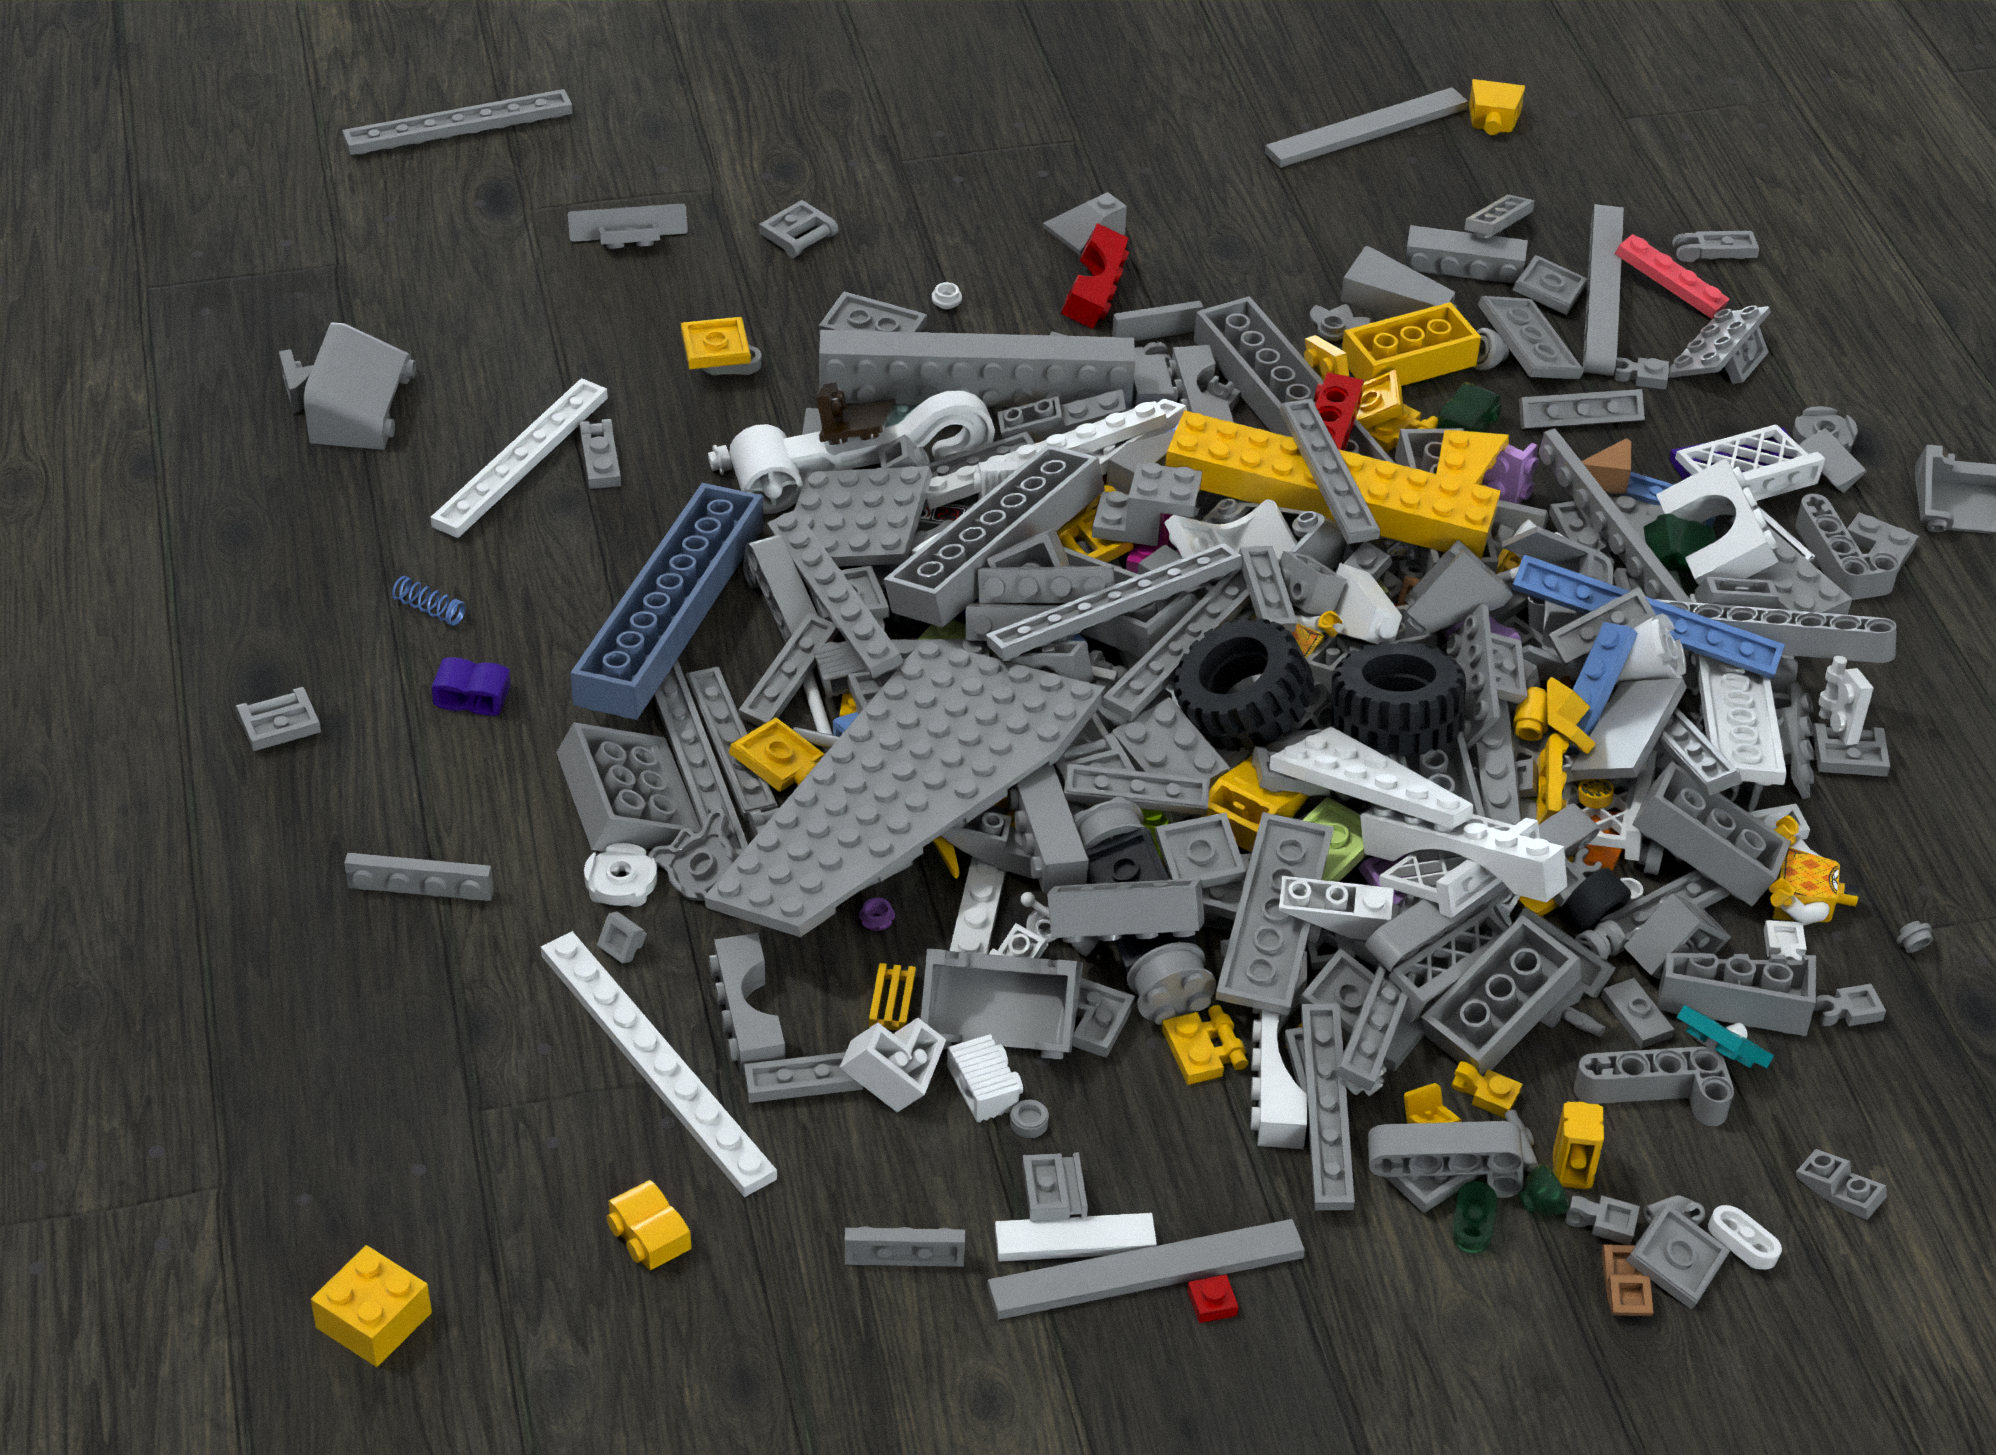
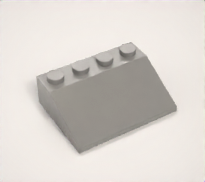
[556,722,702,852]

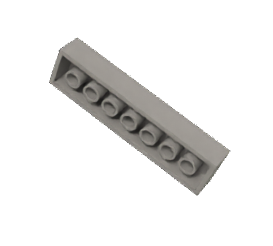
[884,444,1105,627]

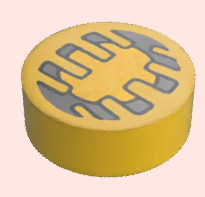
[1578,779,1614,809]

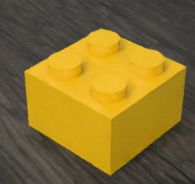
[311,1245,432,1367]

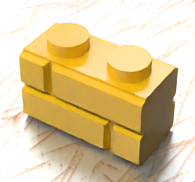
[1553,1101,1604,1189]

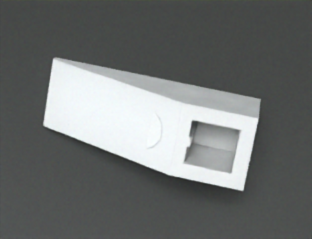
[1279,876,1394,940]

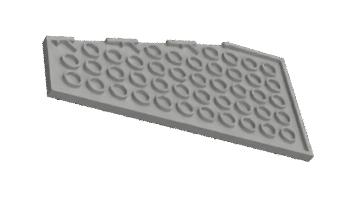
[704,639,1106,937]

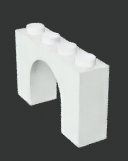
[1656,458,1779,585]

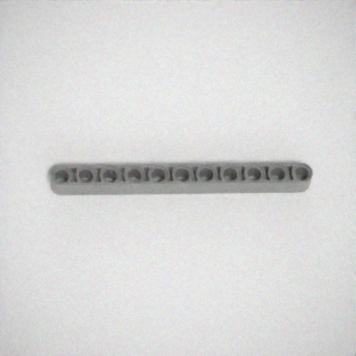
[1528,595,1896,663]

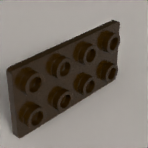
[816,382,896,445]

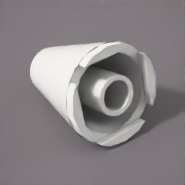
[1615,613,1686,685]

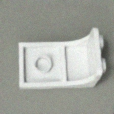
[1164,499,1297,560]

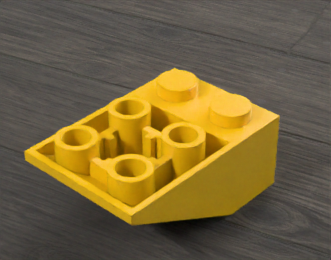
[1201,756,1309,853]

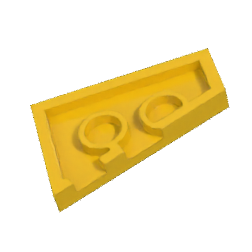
[1436,430,1509,485]

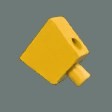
[1469,79,1525,135]

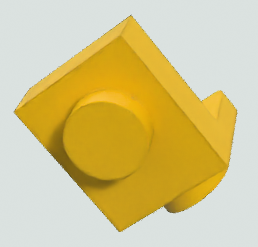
[1404,1083,1462,1124]

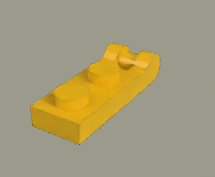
[1536,733,1569,825]

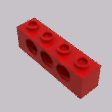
[1314,372,1364,451]

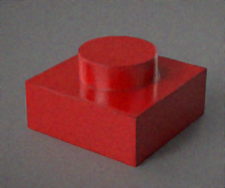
[1187,1274,1239,1323]

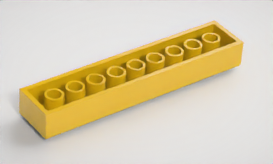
[1165,410,1501,560]

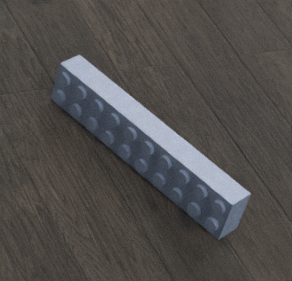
[570,483,764,720]

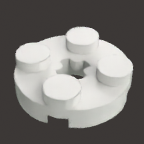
[584,843,657,907]

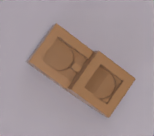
[1601,1245,1654,1316]

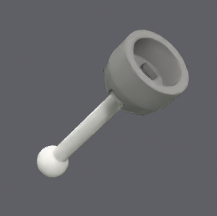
[1021,892,1099,957]

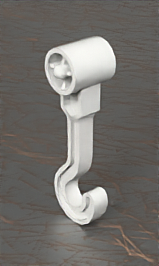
[729,391,995,514]

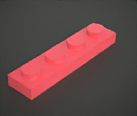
[1615,234,1730,319]

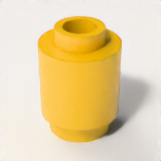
[1513,687,1548,741]

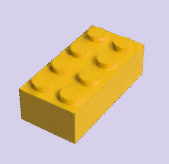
[1342,302,1481,386]

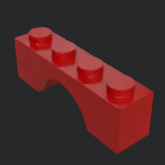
[1060,223,1129,329]

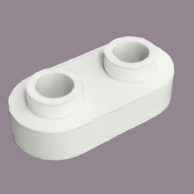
[1708,1205,1782,1270]

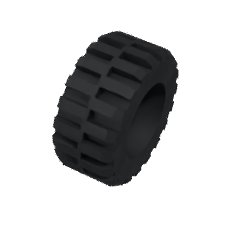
[1173,617,1314,752]
[1331,641,1466,757]

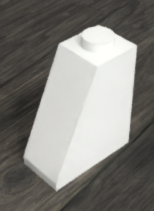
[1332,563,1402,645]

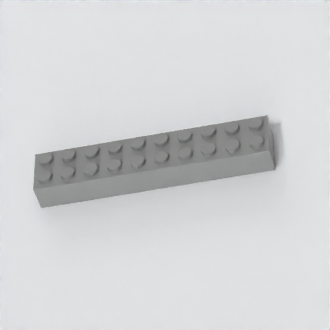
[1194,296,1396,464]
[819,330,1135,410]

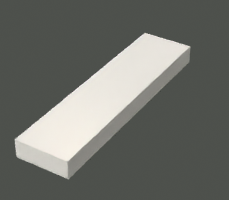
[995,1213,1157,1262]

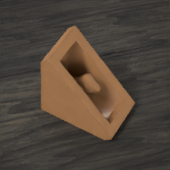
[1581,438,1631,494]

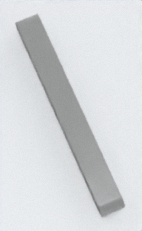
[1583,204,1624,376]
[1364,803,1600,973]

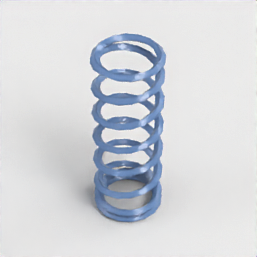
[392,576,465,626]

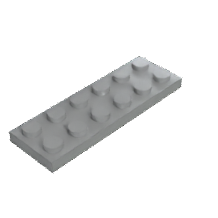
[1215,812,1334,1015]

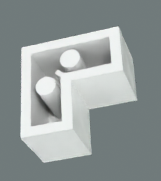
[840,1018,946,1112]

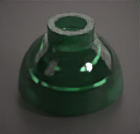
[1518,1163,1570,1216]

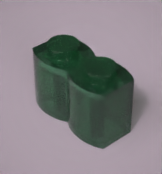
[1437,382,1502,433]

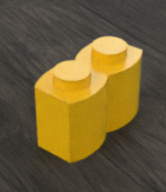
[606,1180,692,1271]

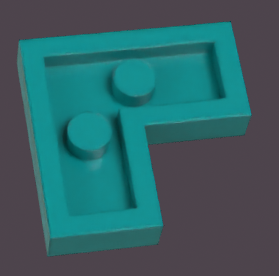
[1677,1005,1775,1068]

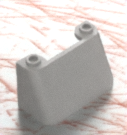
[304,322,416,450]
[1915,445,1996,534]
[1404,540,1513,634]
[921,948,1083,1059]

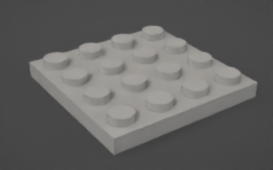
[794,466,932,567]

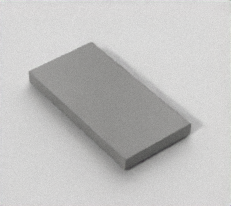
[1478,296,1584,379]
[1570,678,1687,780]

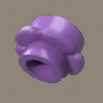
[859,898,895,931]

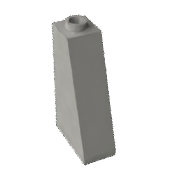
[1341,246,1457,317]

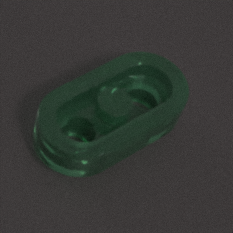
[1452,1181,1497,1253]

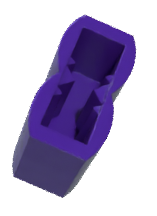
[432,657,510,716]

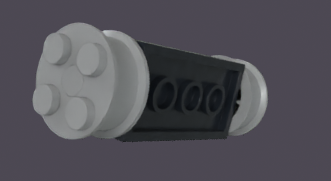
[1073,797,1216,1025]

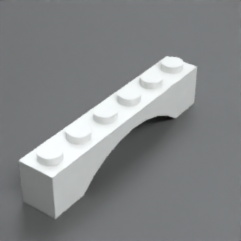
[1360,804,1567,902]
[1250,951,1307,1149]

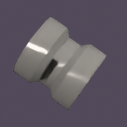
[1575,919,1627,960]

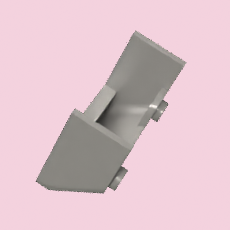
[1201,498,1347,570]
[1502,526,1613,681]

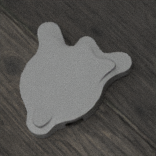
[648,809,738,901]

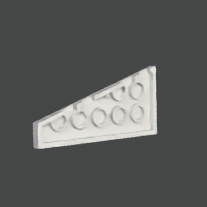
[1270,727,1473,829]

